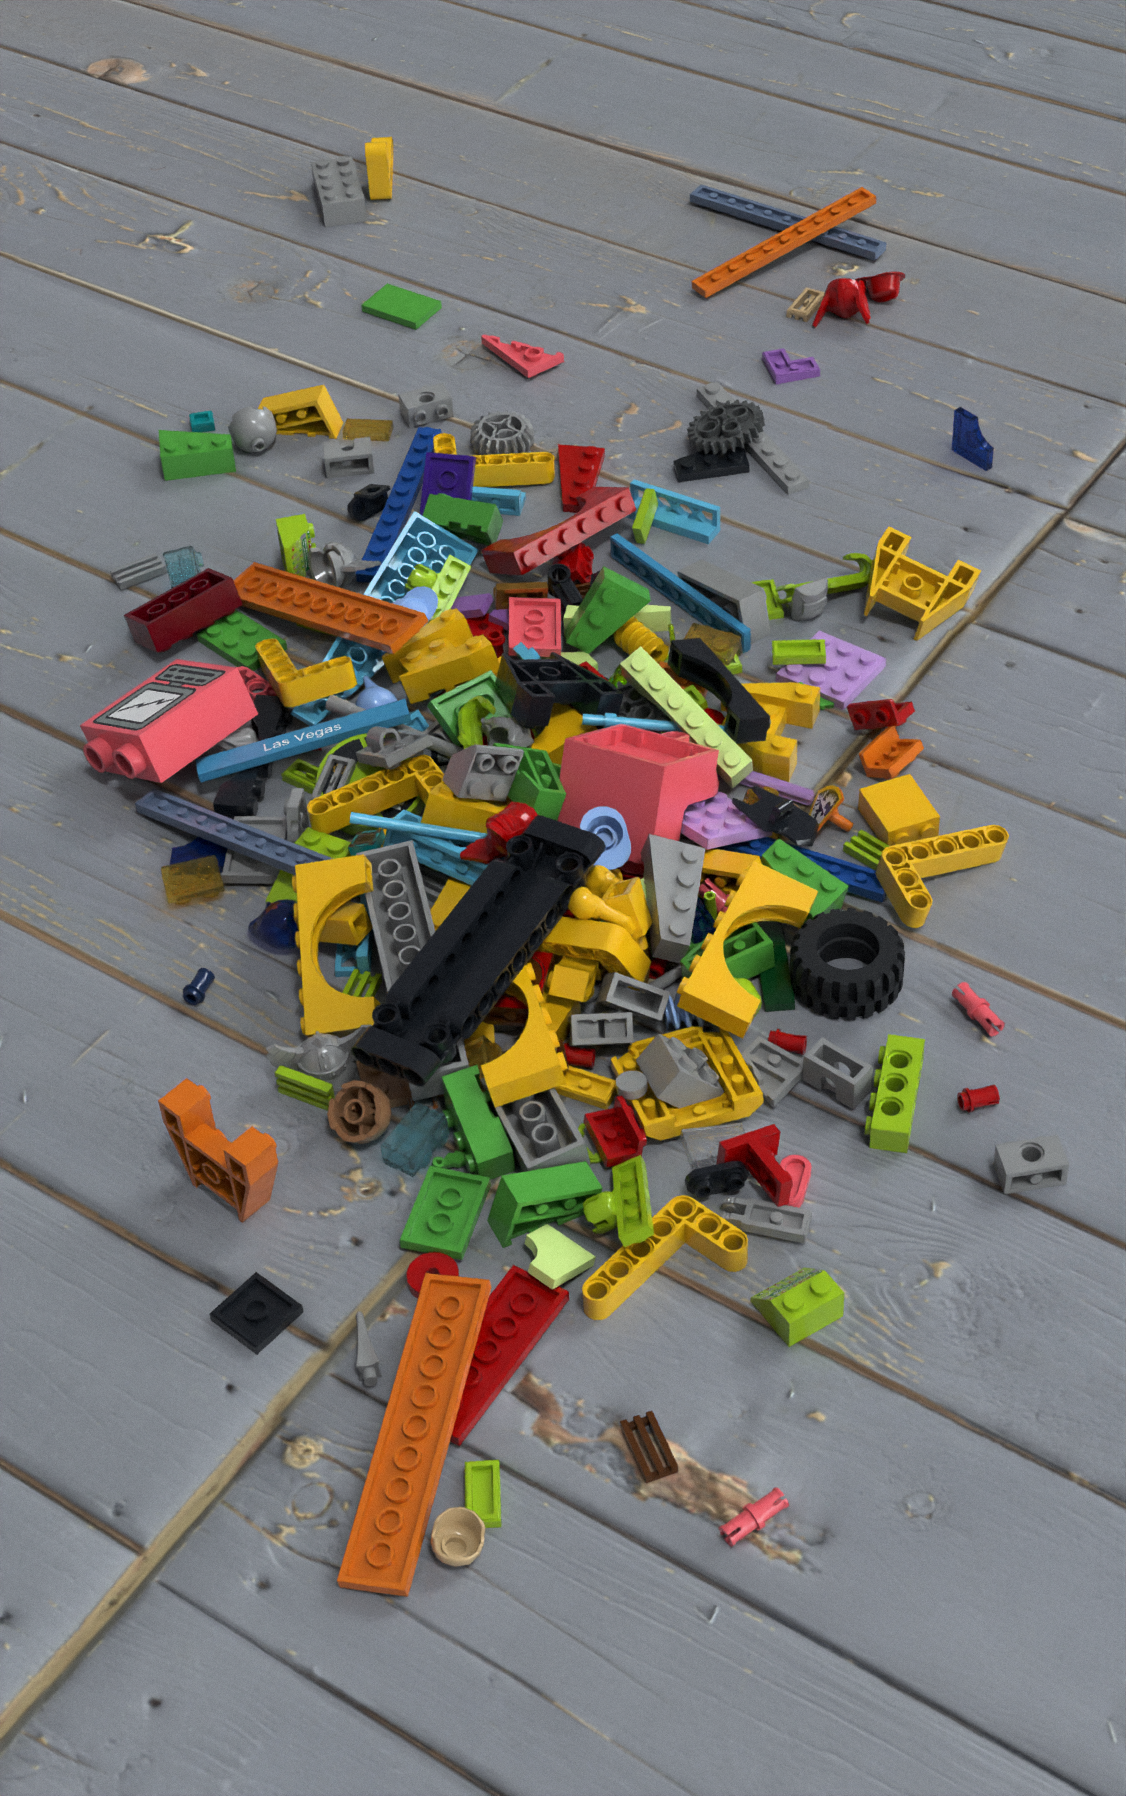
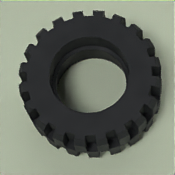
[790,908,905,1020]

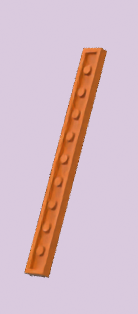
[691,187,876,298]

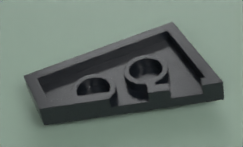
[673,446,750,483]

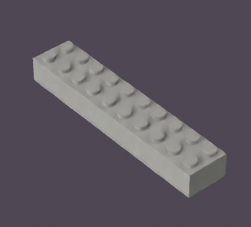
[356,840,469,1101]

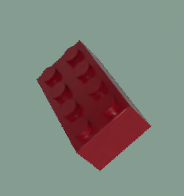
[124,568,243,653]

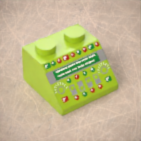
[275,514,316,577]
[750,1267,845,1347]

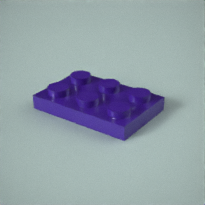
[419,452,476,515]

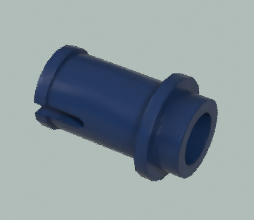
[183,968,215,1005]

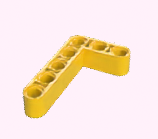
[365,137,394,200]
[433,433,555,487]
[255,638,357,707]
[307,755,445,834]
[875,825,1009,928]
[536,916,651,991]
[582,1195,748,1320]

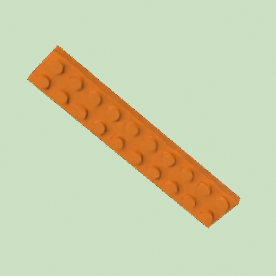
[233,562,428,654]
[337,1273,492,1597]

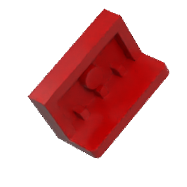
[553,542,594,584]
[847,699,915,730]
[583,1095,647,1168]

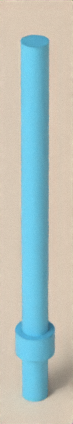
[582,713,730,737]
[349,812,488,843]

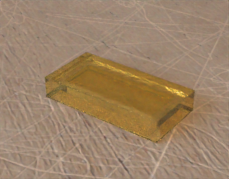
[342,418,394,441]

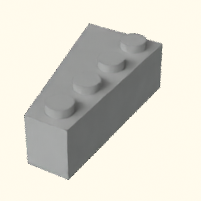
[677,559,771,644]
[641,834,706,964]

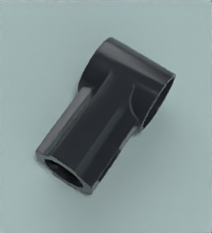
[547,563,583,614]

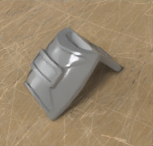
[785,577,828,621]

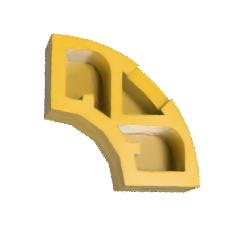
[547,956,605,1002]

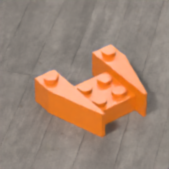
[158,1078,278,1223]

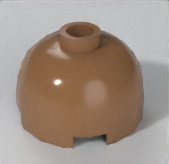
[327,1080,392,1144]

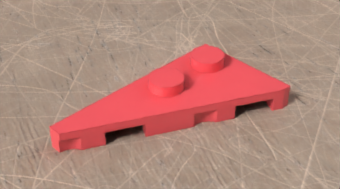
[481,334,564,378]

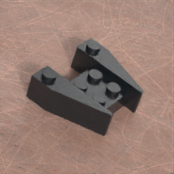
[495,652,624,729]

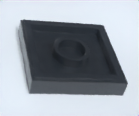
[209,1272,304,1355]

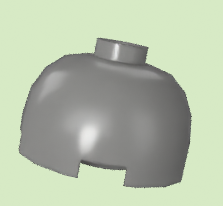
[228,406,277,453]

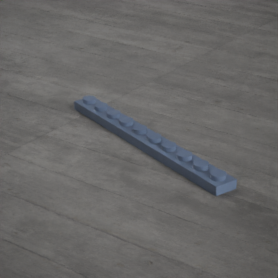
[690,184,886,260]
[135,789,333,875]

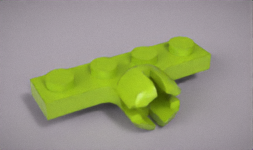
[405,554,472,623]
[583,1155,654,1247]

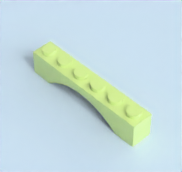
[620,646,753,789]

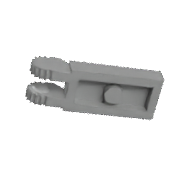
[719,1196,812,1244]

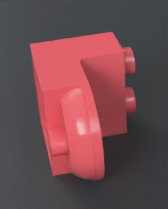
[557,724,719,875]

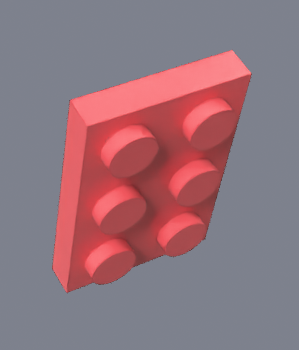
[508,597,561,657]

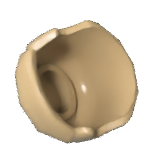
[431,1507,485,1567]

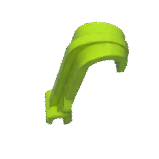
[775,553,872,604]
[457,696,496,750]

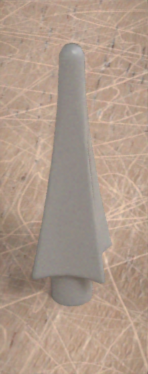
[356,1311,382,1386]

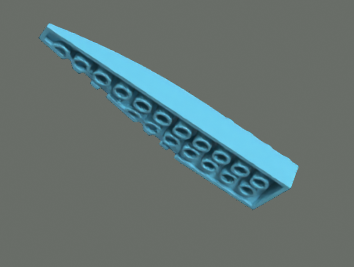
[291,511,479,726]

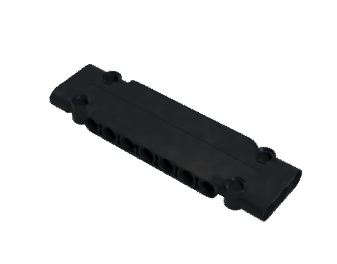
[351,815,606,1087]

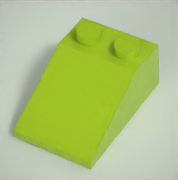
[265,827,351,915]

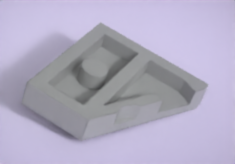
[284,788,310,843]
[741,1036,803,1108]

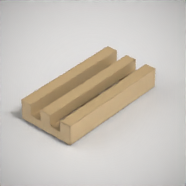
[786,287,825,322]

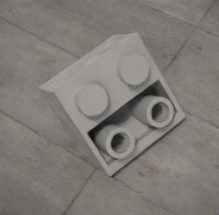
[442,744,524,801]
[636,1033,724,1108]

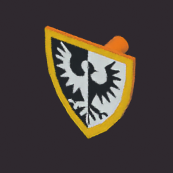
[809,785,853,833]

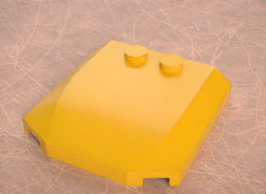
[611,1026,764,1141]

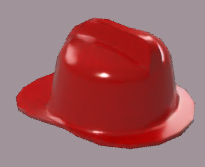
[855,271,905,303]

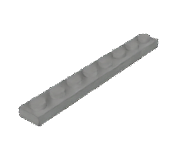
[697,382,810,495]

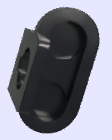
[347,484,391,521]
[685,1158,748,1198]

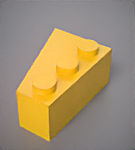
[258,385,343,439]
[698,846,761,900]

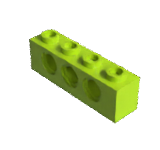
[865,1034,925,1153]

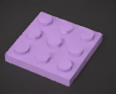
[776,631,886,710]
[681,791,772,849]

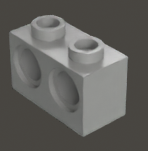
[569,1012,634,1047]

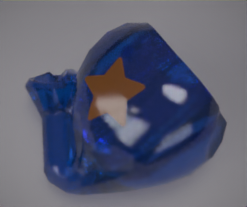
[248,899,299,950]

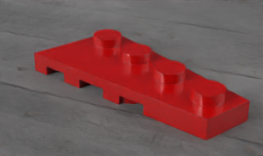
[558,444,605,513]

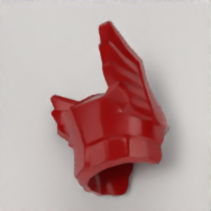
[812,278,871,327]
[460,801,538,864]

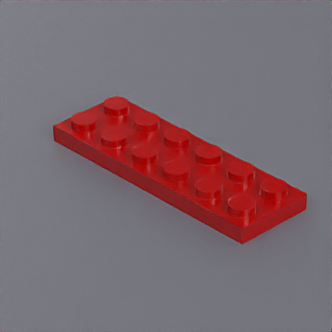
[450,1265,569,1446]

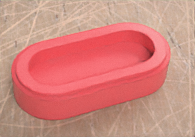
[772,1155,811,1208]

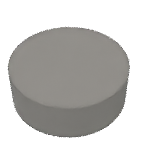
[616,1071,648,1100]

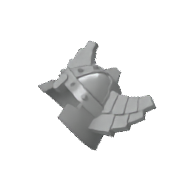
[308,542,381,587]
[266,1025,372,1093]

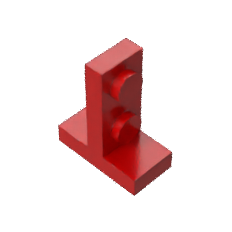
[717,1124,793,1207]

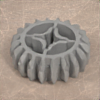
[470,410,534,455]

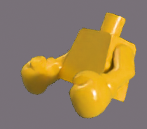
[568,865,652,950]

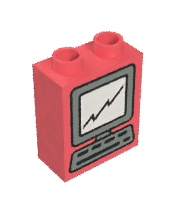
[80,659,258,783]

